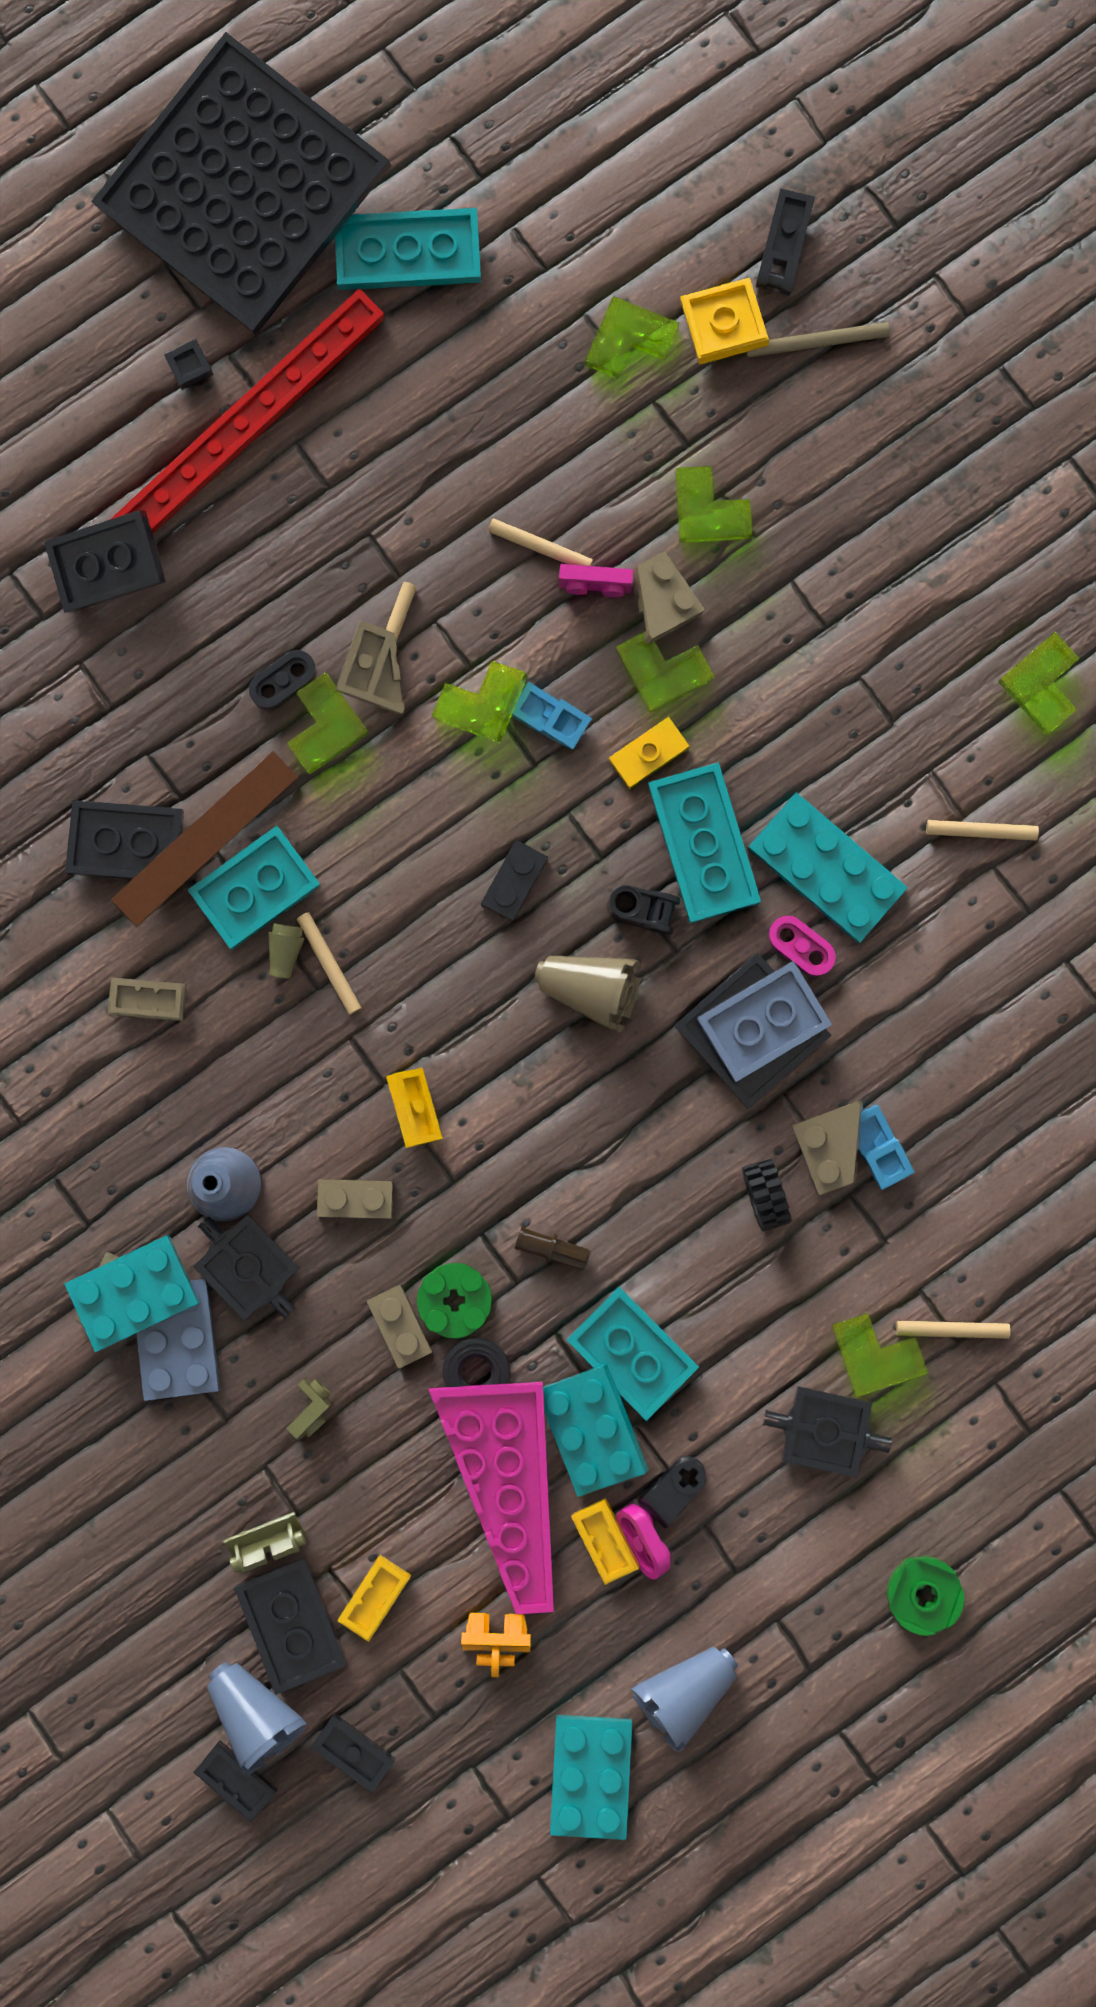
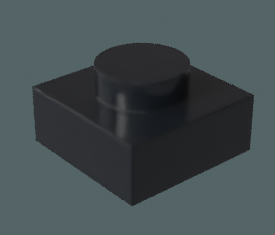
[164,339,214,390]

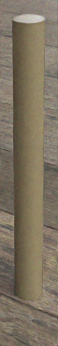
[746,322,890,358]

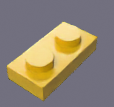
[386,1068,443,1148]

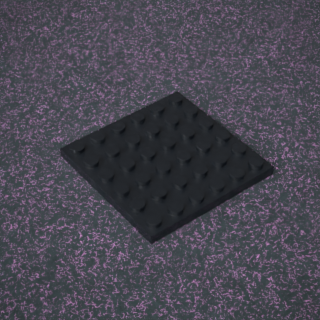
[91,32,392,335]

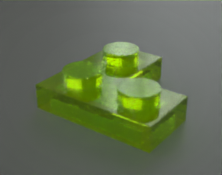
[585,296,679,378]
[675,466,752,542]
[616,632,715,713]
[998,632,1080,736]
[432,661,528,743]
[287,672,369,775]
[831,1313,928,1397]

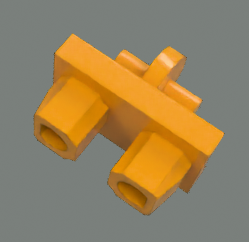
[461,1613,531,1677]

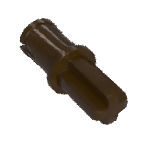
[515,1226,590,1270]

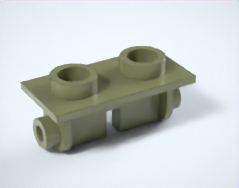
[223,1512,307,1574]

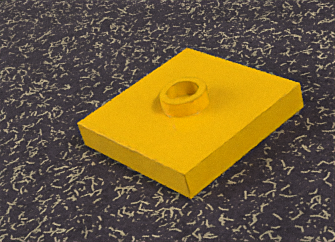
[680,278,769,365]

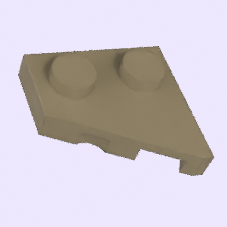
[633,551,705,645]
[335,620,405,715]
[792,1100,863,1195]

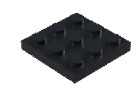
[674,952,832,1110]

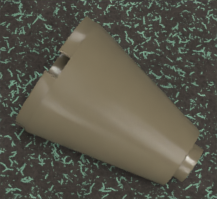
[535,956,641,1032]

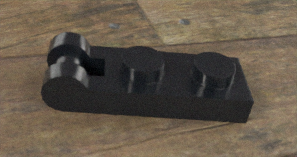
[755,188,815,296]

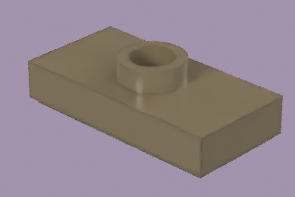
[108,978,187,1022]

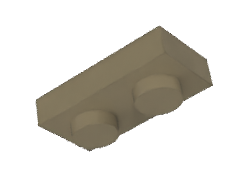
[317,1179,394,1219]
[367,1284,433,1369]

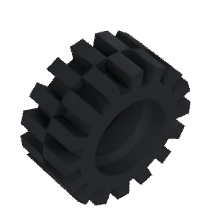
[742,1158,792,1232]

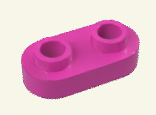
[768,916,836,977]
[616,1504,671,1579]

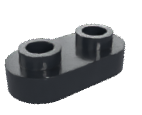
[249,650,317,711]

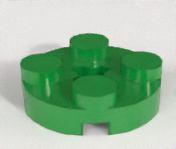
[417,1263,492,1338]
[886,1556,965,1636]

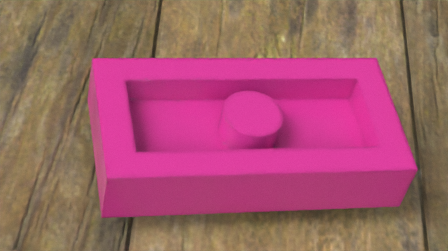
[559,564,633,597]

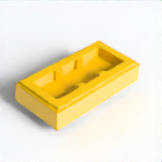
[609,717,690,790]
[571,1498,640,1585]
[337,1555,411,1642]

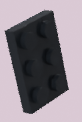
[44,510,166,613]
[65,800,184,880]
[234,1556,348,1695]

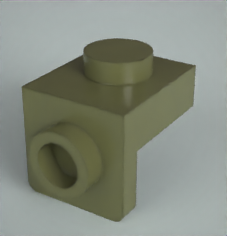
[286,1377,333,1439]

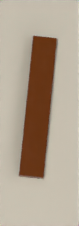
[111,751,298,928]

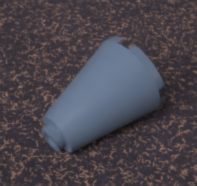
[187,1147,262,1222]
[630,1647,738,1753]
[207,1662,307,1775]

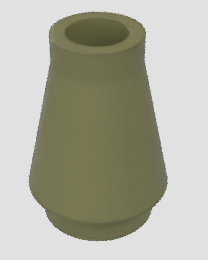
[268,923,305,978]

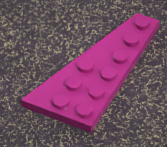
[429,1382,554,1614]

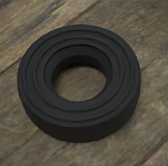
[443,1338,510,1387]

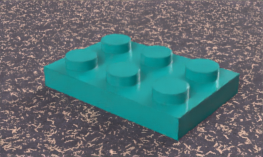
[188,826,321,951]
[65,1235,200,1352]
[566,1287,699,1421]
[543,1364,649,1497]
[550,1715,632,1840]

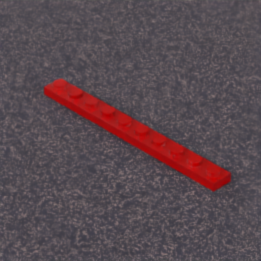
[111,288,385,534]

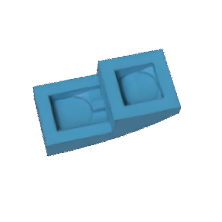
[509,681,592,750]
[858,1104,915,1190]

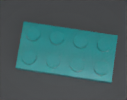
[335,208,481,290]
[648,762,761,924]
[747,792,908,944]

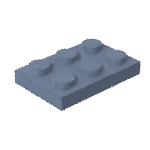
[697,961,832,1083]
[136,1279,221,1401]

